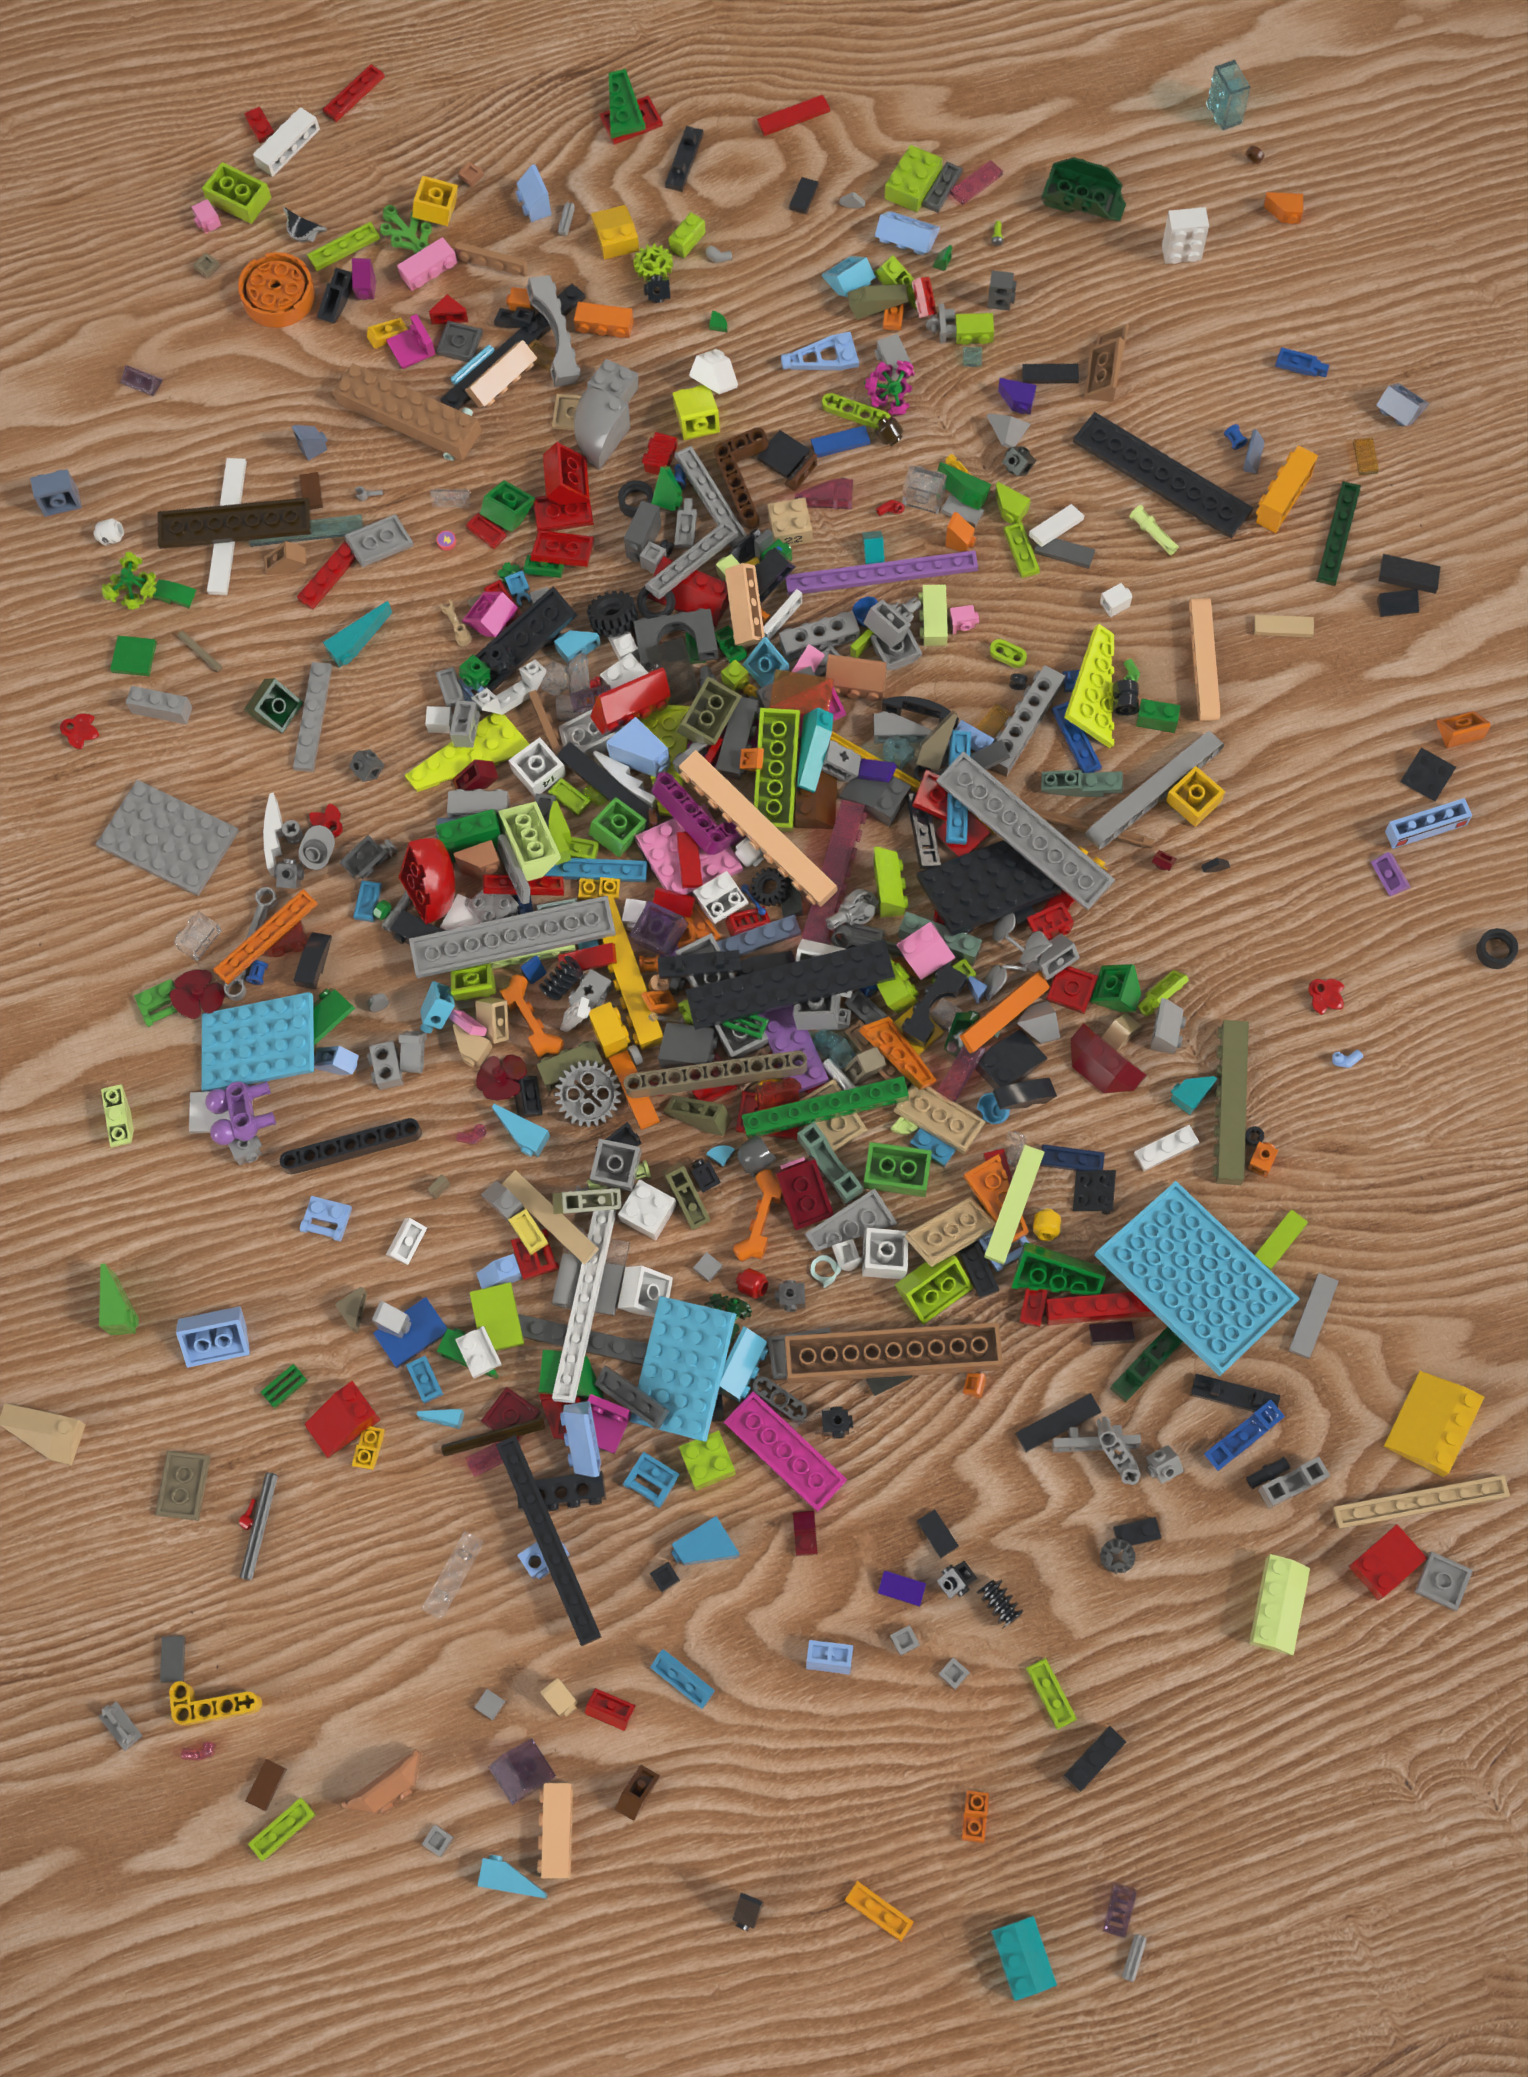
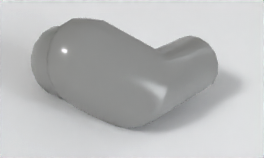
[706,245,732,263]

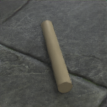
[178,631,222,672]

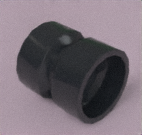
[1113,680,1139,716]

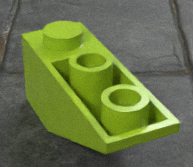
[874,255,917,310]

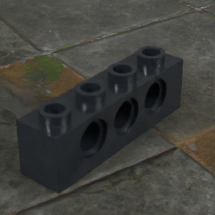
[517,1471,607,1512]

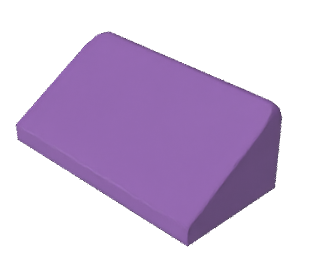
[1371,852,1411,897]

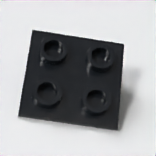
[1400,747,1456,801]
[1073,1170,1116,1215]

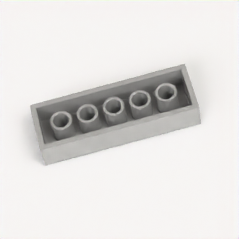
[675,933,768,1060]

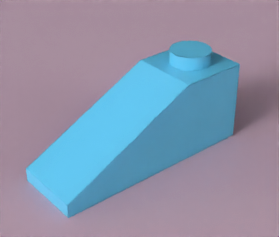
[492,1104,550,1157]
[478,1855,548,1898]

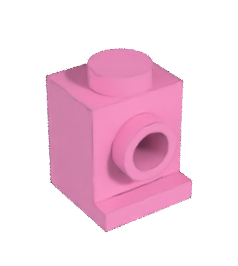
[949,605,979,634]

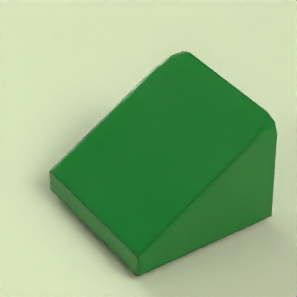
[933,245,953,271]

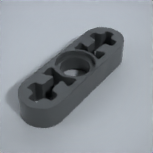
[753,1377,807,1422]

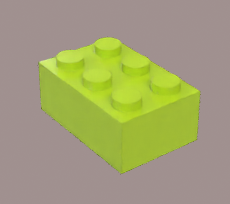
[885,144,943,212]
[202,162,271,224]

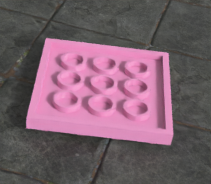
[635,804,743,896]

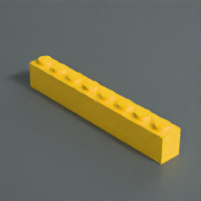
[600,894,663,1051]

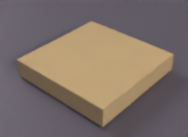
[552,394,581,430]

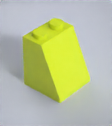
[672,385,720,440]

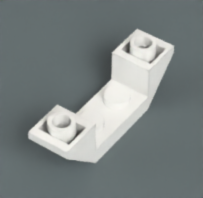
[471,660,547,715]

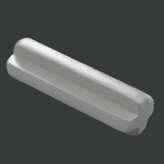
[558,202,575,236]
[1122,1934,1147,1982]

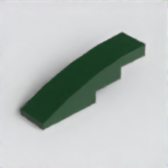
[1110,1326,1183,1403]

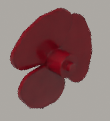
[170,969,225,1019]
[476,1054,527,1101]

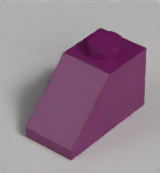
[352,258,377,300]

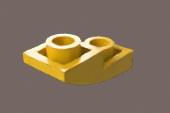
[578,877,620,900]
[352,1427,385,1470]

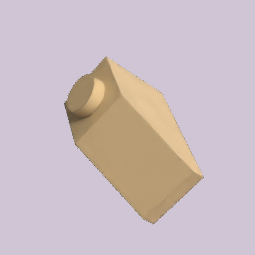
[475,997,509,1044]
[453,1023,492,1067]
[540,1678,579,1717]

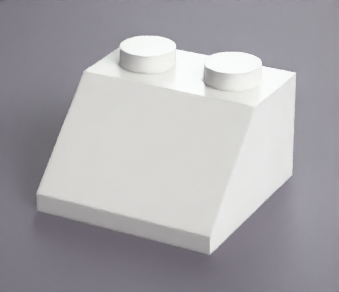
[689,349,738,394]
[618,1266,673,1317]

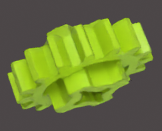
[633,244,673,281]

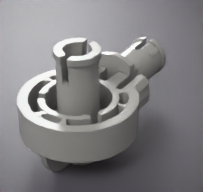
[825,889,879,930]

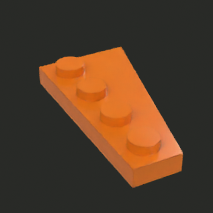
[859,1016,937,1090]

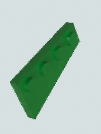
[609,68,646,139]

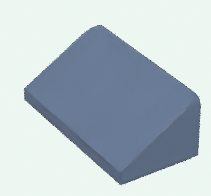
[1243,429,1264,474]

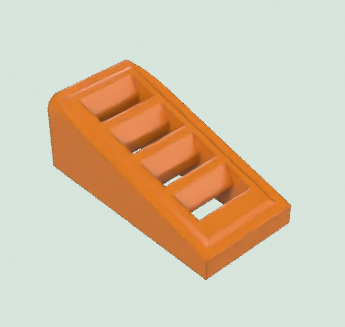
[641,990,678,1014]

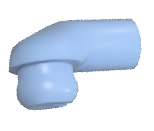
[1332,1049,1363,1068]

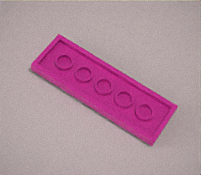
[723,1391,847,1512]

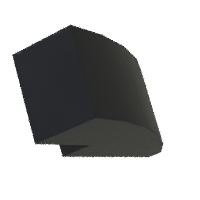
[317,267,353,324]
[293,932,332,989]
[992,1078,1057,1110]

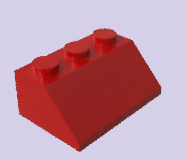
[543,442,590,505]

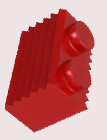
[642,432,678,475]

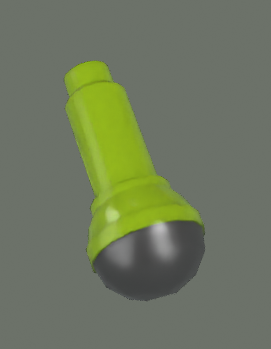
[991,221,1004,246]

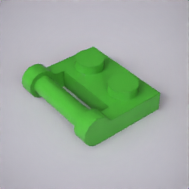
[134,979,178,1027]

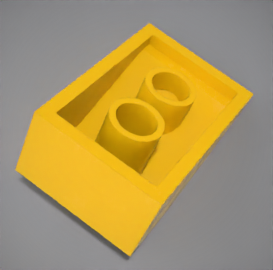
[591,205,640,260]

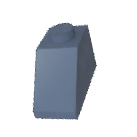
[292,425,327,461]

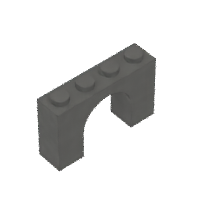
[634,609,719,671]

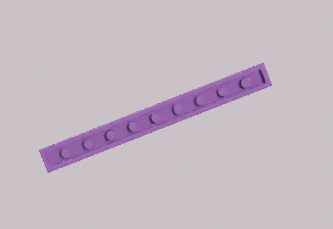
[785,550,978,596]

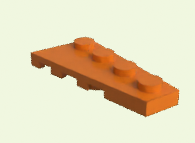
[963,1154,1029,1243]

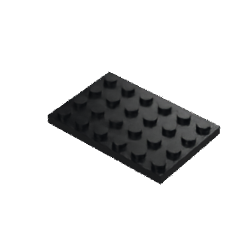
[916,840,1061,936]

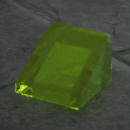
[582,785,607,806]

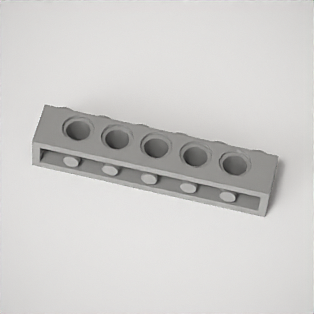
[991,665,1065,777]

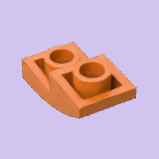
[962,1790,989,1843]

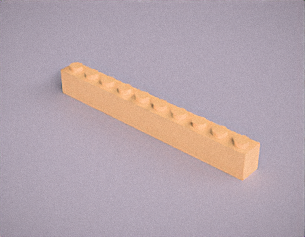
[679,750,838,908]

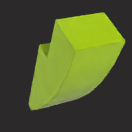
[549,800,572,865]

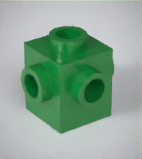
[459,655,490,691]

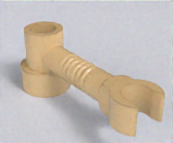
[440,600,472,646]

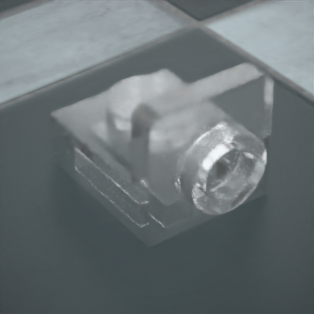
[1006,1131,1027,1167]

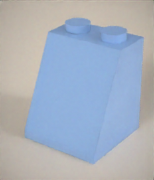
[606,717,670,777]

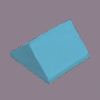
[743,637,790,688]

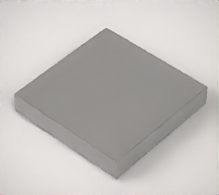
[1414,1551,1473,1611]

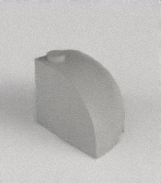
[574,388,630,470]

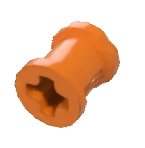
[639,955,660,973]

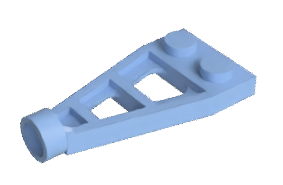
[781,332,859,370]

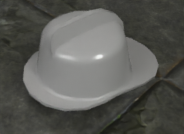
[298,825,335,870]

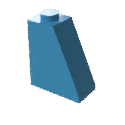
[671,1516,740,1566]

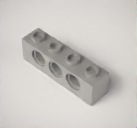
[779,611,860,661]

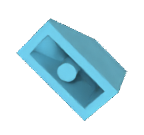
[554,630,601,666]

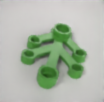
[380,205,432,254]

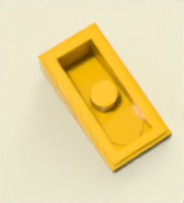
[367,318,408,349]

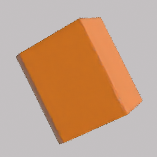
[673,923,697,949]
[963,1373,986,1399]

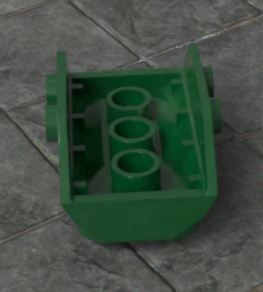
[1041,157,1126,221]

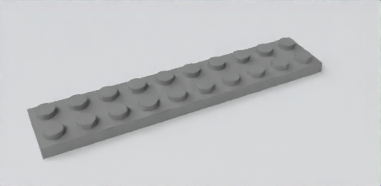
[936,751,1115,911]
[409,896,616,979]

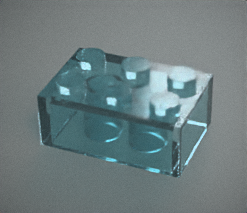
[1207,60,1250,131]

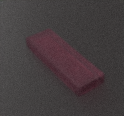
[950,160,1003,205]
[937,1045,986,1102]

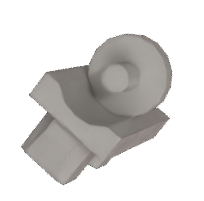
[926,304,956,343]

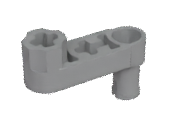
[1097,1417,1141,1485]

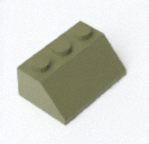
[676,676,742,745]

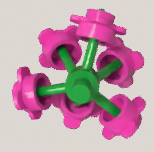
[864,360,915,416]

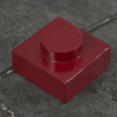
[1151,850,1177,871]

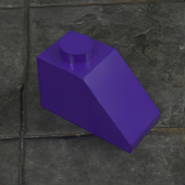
[998,378,1037,415]

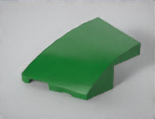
[539,1349,604,1399]

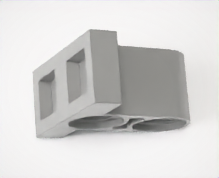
[399,1031,427,1073]

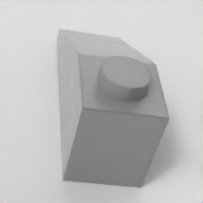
[874,712,932,743]

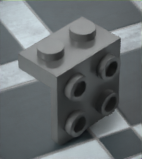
[339,835,389,880]

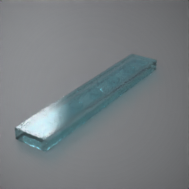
[249,514,363,547]

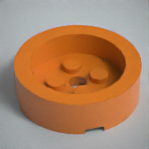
[238,252,316,328]

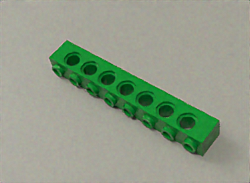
[742,1076,909,1139]

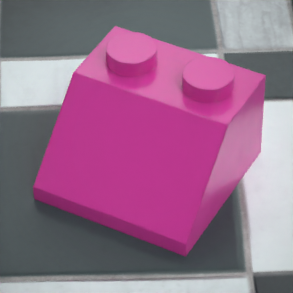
[462,592,518,637]

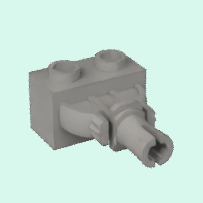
[863,597,921,648]

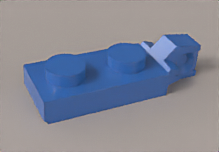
[1275,347,1330,377]

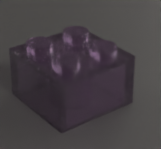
[629,901,688,957]

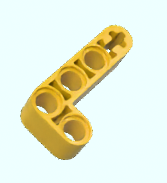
[169,1681,262,1726]

